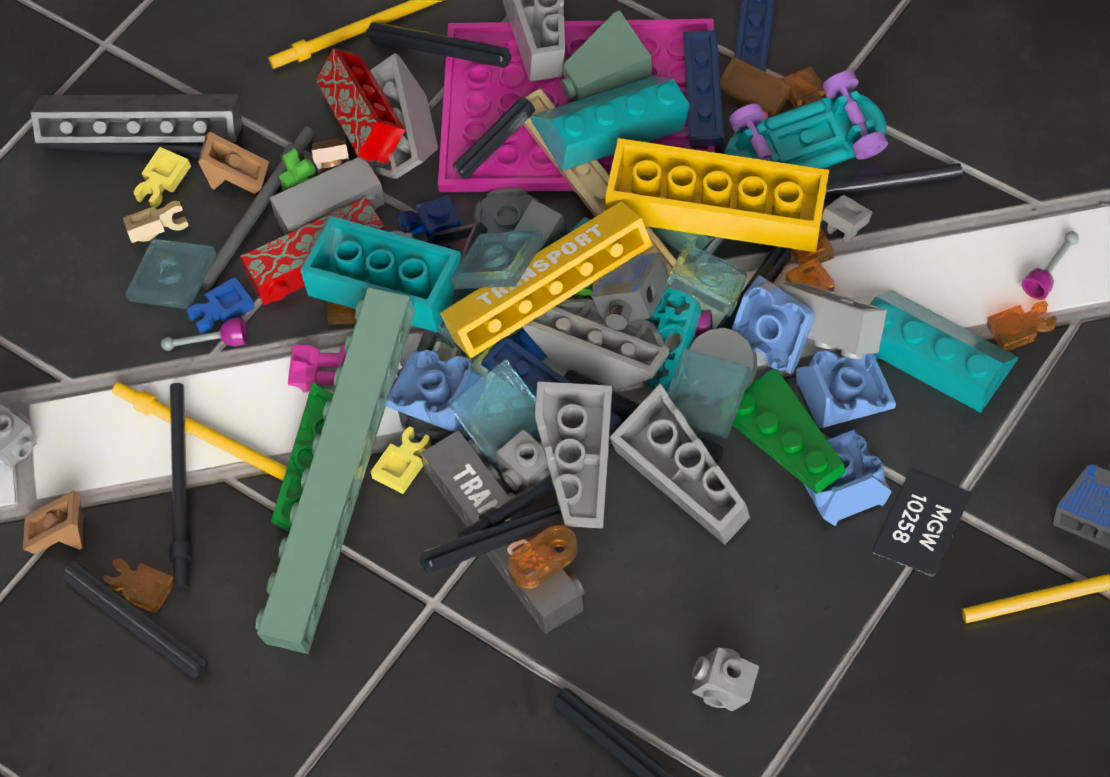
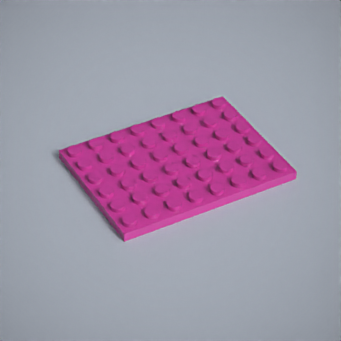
[438,19,715,192]

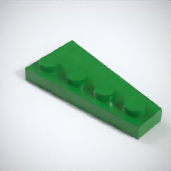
[720,368,845,494]
[271,382,334,532]

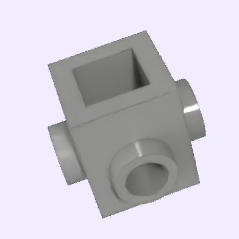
[0,404,37,468]
[496,429,551,492]
[691,647,759,711]

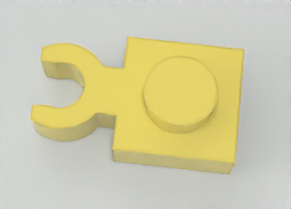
[134,147,191,208]
[371,427,431,494]

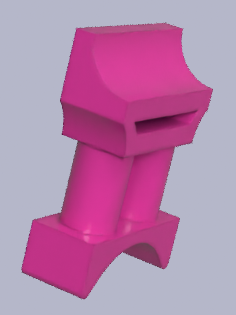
[288,345,346,392]

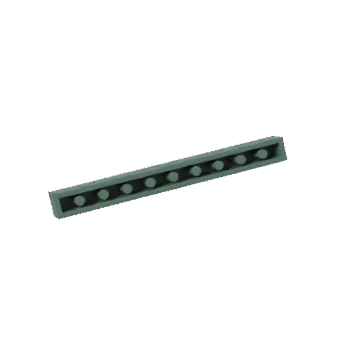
[256,288,415,654]

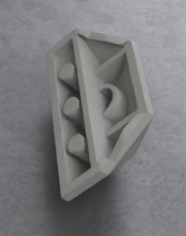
[367,53,439,179]
[522,299,669,390]

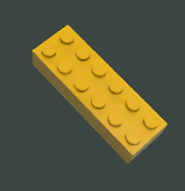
[605,138,829,252]

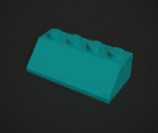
[531,76,690,171]
[300,216,461,332]
[870,291,1018,413]

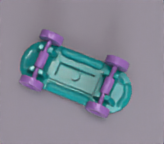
[725,70,888,169]

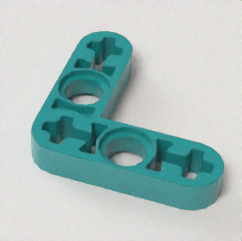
[644,288,701,393]

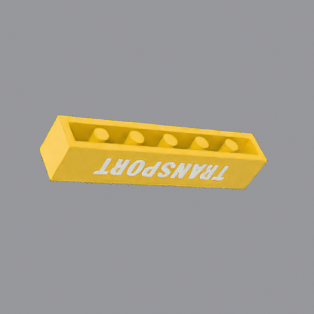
[440,201,653,359]

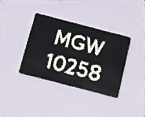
[873,470,972,576]

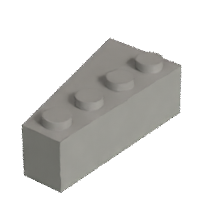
[502,0,565,82]
[609,384,750,545]

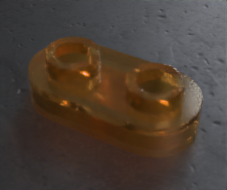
[508,525,578,589]

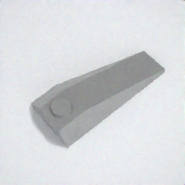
[535,382,612,528]

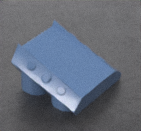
[731,275,814,375]
[386,350,485,433]
[796,350,896,428]
[804,430,892,526]

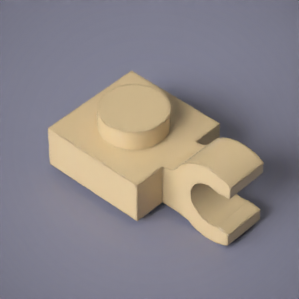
[123,201,188,243]

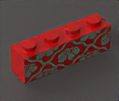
[316,48,405,163]
[240,197,385,306]

